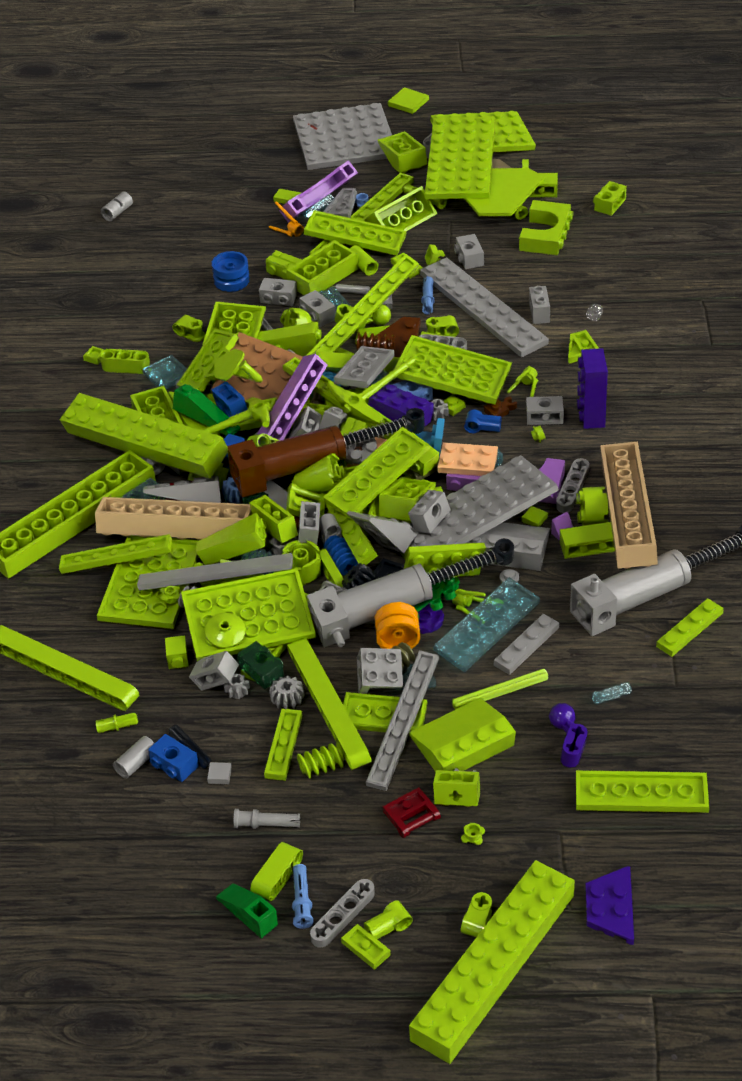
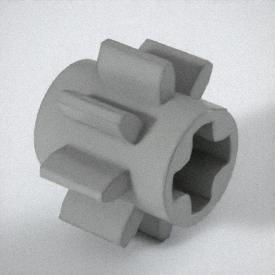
[431,399,449,421]
[224,674,250,699]

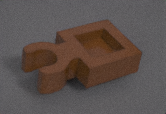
[484,396,517,417]

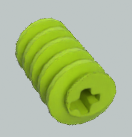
[297,741,344,779]

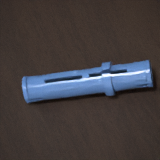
[421,276,434,315]

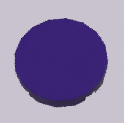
[413,603,444,634]

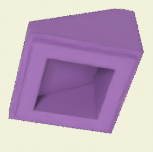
[551,512,573,540]

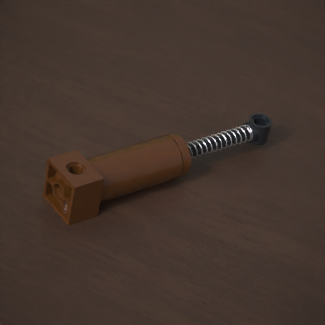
[227,408,425,497]

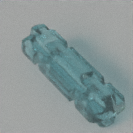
[592,682,632,705]

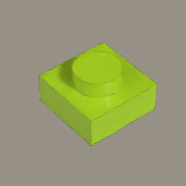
[444,395,465,416]

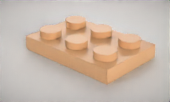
[438,442,498,476]

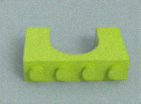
[519,200,573,255]

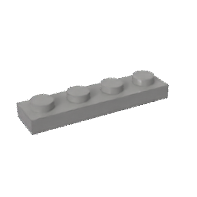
[494,614,559,675]

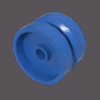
[212,251,250,292]

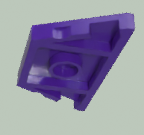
[585,866,634,945]

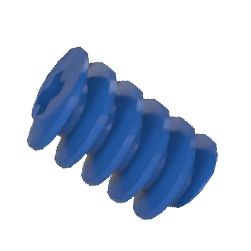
[323,535,358,576]

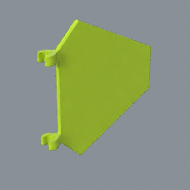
[464,159,544,216]

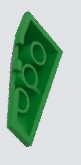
[172,384,241,436]

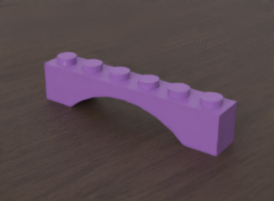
[279,160,358,223]

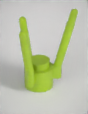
[507,366,538,397]
[452,589,504,625]

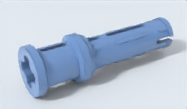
[292,864,313,929]

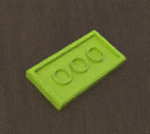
[343,692,427,732]

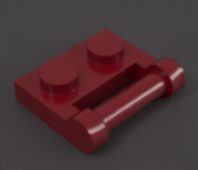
[383,787,441,838]

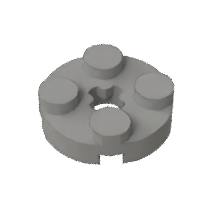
[344,430,377,465]

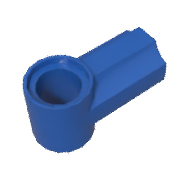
[464,409,502,433]

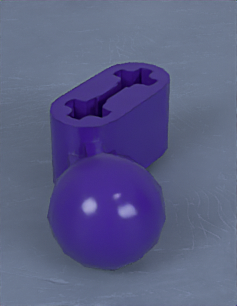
[549,703,588,768]

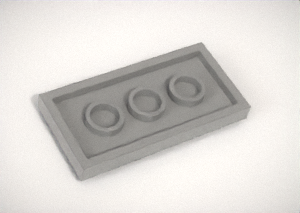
[334,346,394,389]

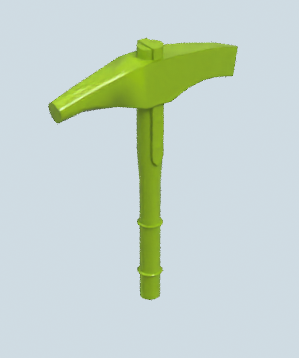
[326,357,416,424]
[202,397,272,434]

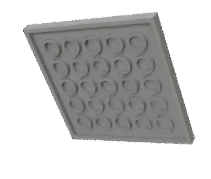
[293,103,392,170]

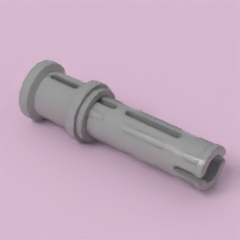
[234,809,300,829]

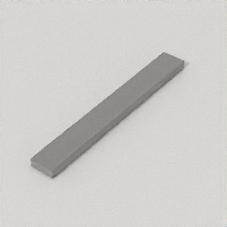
[137,553,293,591]
[366,650,439,791]

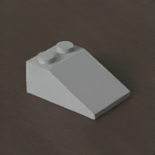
[347,511,416,553]

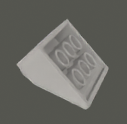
[465,522,550,571]

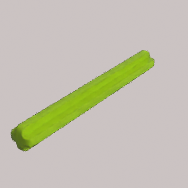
[452,669,548,710]

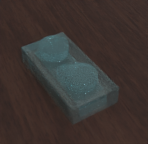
[302,193,334,218]

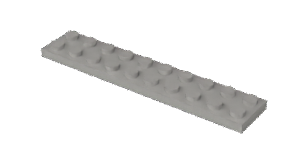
[420,257,549,358]

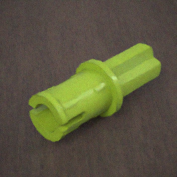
[96,713,138,734]

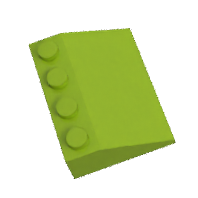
[202,302,266,345]
[409,698,516,772]

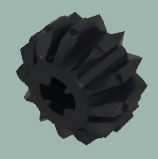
[342,563,375,590]

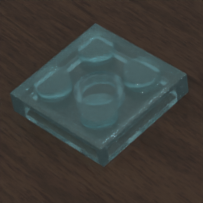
[142,355,187,389]

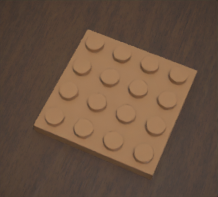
[211,332,303,400]

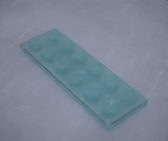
[433,577,540,673]

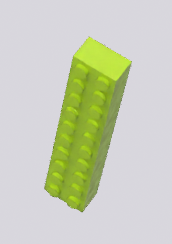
[59,393,228,479]
[0,450,156,579]
[409,860,575,1064]

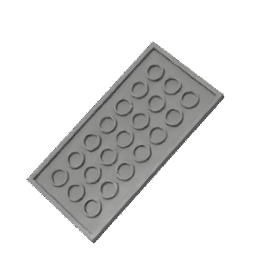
[401,455,559,547]

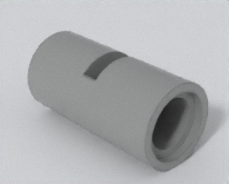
[101,192,133,221]
[113,736,155,779]

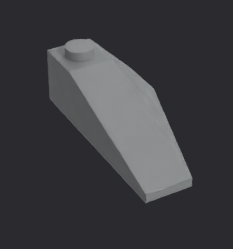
[143,475,221,503]

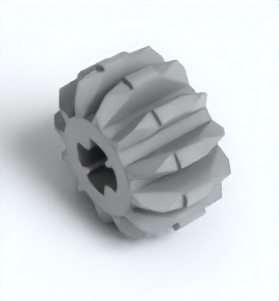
[269,676,305,709]

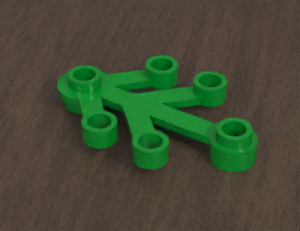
[414,577,460,619]

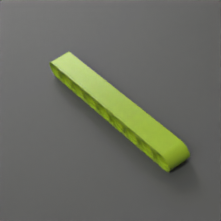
[0,625,139,711]
[287,638,372,770]

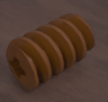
[356,332,395,351]

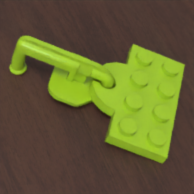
[177,329,263,392]

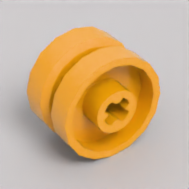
[375,602,420,649]

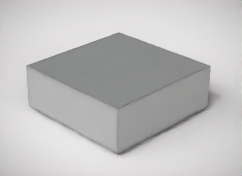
[207,762,232,784]

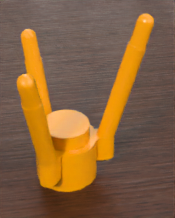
[269,201,304,237]

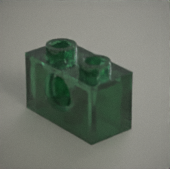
[237,641,284,689]

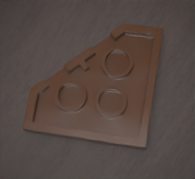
[374,317,421,357]

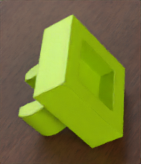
[425,244,445,265]

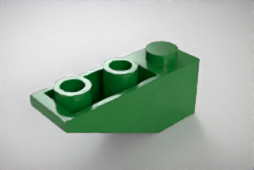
[216,883,278,938]

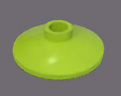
[205,613,246,648]

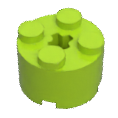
[576,486,608,526]
[282,540,322,586]

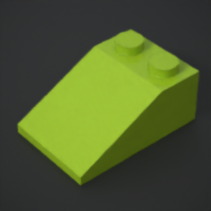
[378,131,427,173]
[379,477,436,523]

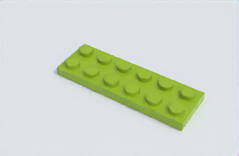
[304,210,407,256]
[323,427,430,520]
[576,770,709,813]

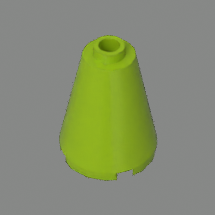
[292,453,346,492]

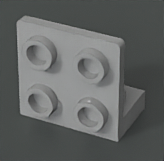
[357,648,403,694]

